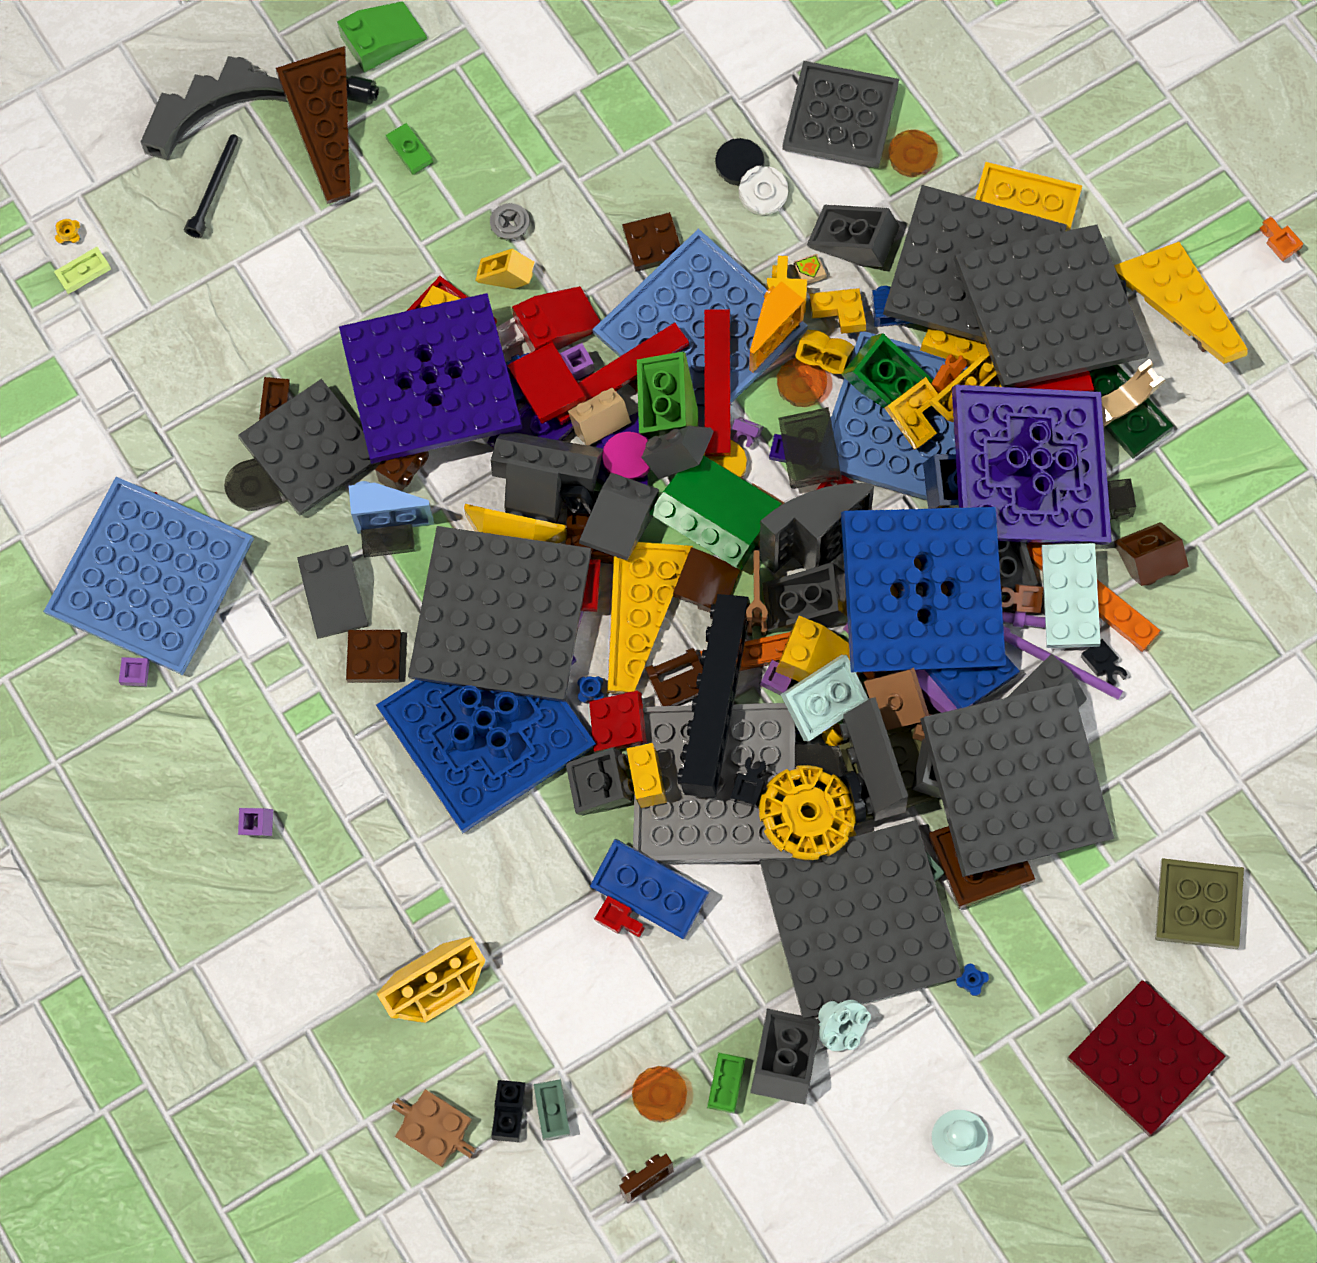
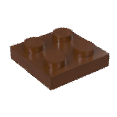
[622,212,680,272]
[346,630,402,683]
[619,1153,674,1204]

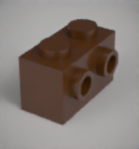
[375,451,429,491]

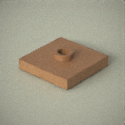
[864,668,929,730]

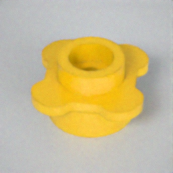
[55,219,80,244]
[822,723,844,748]

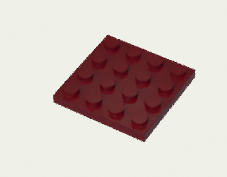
[1067,979,1226,1137]

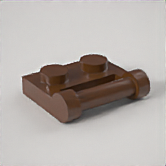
[645,647,703,706]

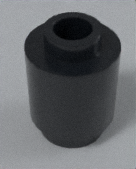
[346,75,379,105]

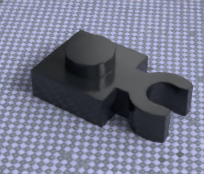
[1081,639,1127,686]
[730,757,766,808]

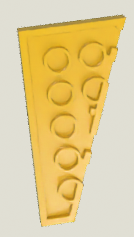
[1114,242,1248,364]
[607,542,693,694]

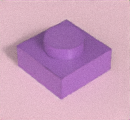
[119,657,150,687]
[760,660,792,696]

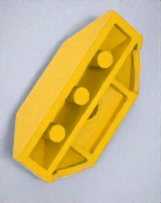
[929,350,1002,422]
[464,504,566,543]
[377,936,485,1023]

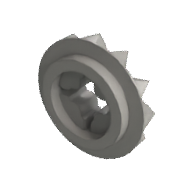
[490,203,530,241]

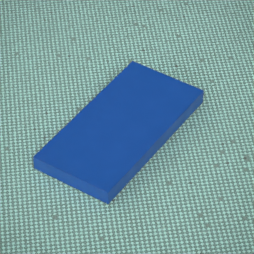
[590,839,710,939]

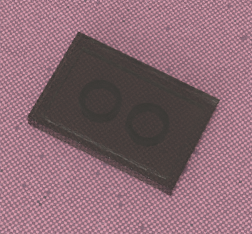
[778,407,842,489]

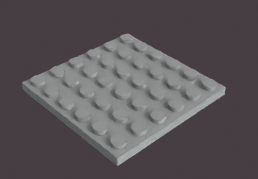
[633,703,796,863]

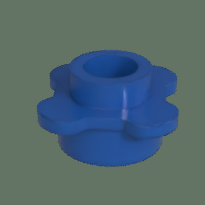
[577,676,604,703]
[956,964,989,996]

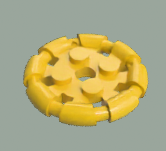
[759,765,856,860]

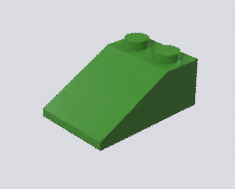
[337,1,427,73]
[637,352,698,439]

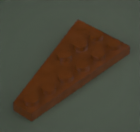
[276,46,350,204]

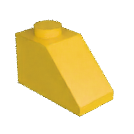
[475,248,535,289]

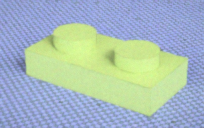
[54,247,111,294]

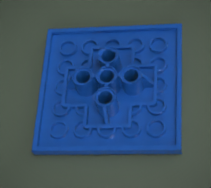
[841,507,1006,673]
[376,680,596,834]

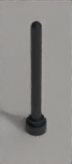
[184,134,239,238]

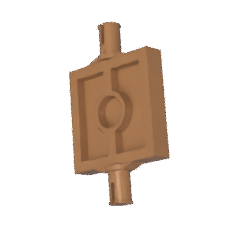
[392,1089,476,1167]

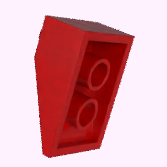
[512,286,600,352]

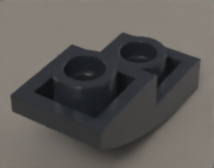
[491,1080,526,1143]

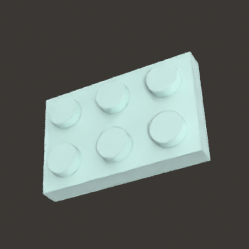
[780,655,869,741]

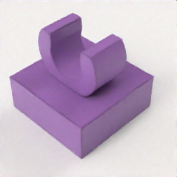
[732,417,764,447]

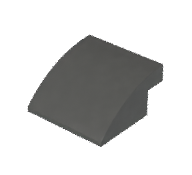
[760,483,874,574]

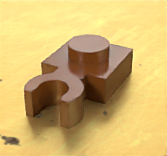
[1001,584,1044,613]

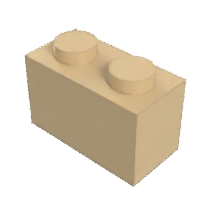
[568,388,631,446]

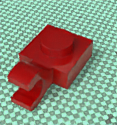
[594,896,645,938]

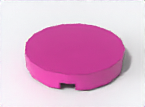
[602,432,650,481]

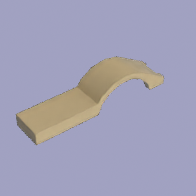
[1101,359,1165,428]

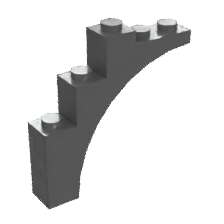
[141,56,287,160]

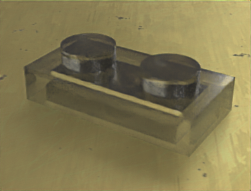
[361,524,415,558]

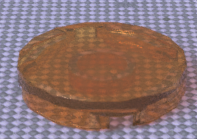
[888,130,938,177]
[777,358,827,407]
[632,1066,687,1123]

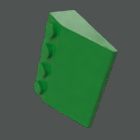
[649,455,782,570]

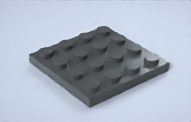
[782,61,899,168]
[238,379,376,516]

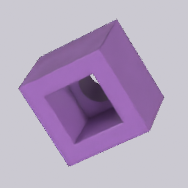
[560,343,595,380]
[238,808,273,836]

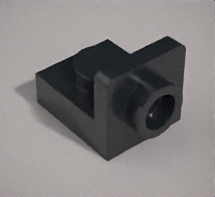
[559,485,600,514]

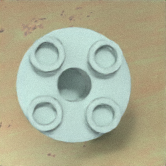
[818,1000,871,1051]
[931,1110,988,1167]

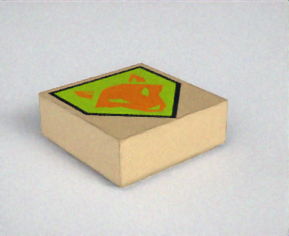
[793,254,826,285]

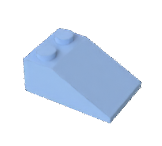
[349,481,434,534]

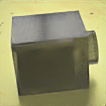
[1107,478,1136,521]

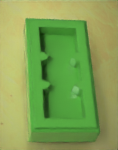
[386,123,433,175]
[707,1053,745,1114]

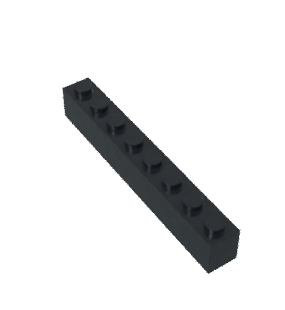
[678,594,750,798]

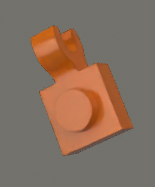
[1259,216,1303,262]
[931,354,967,394]

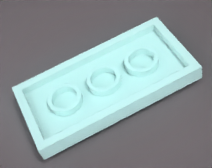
[1041,543,1100,648]

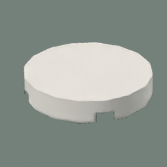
[738,166,788,216]

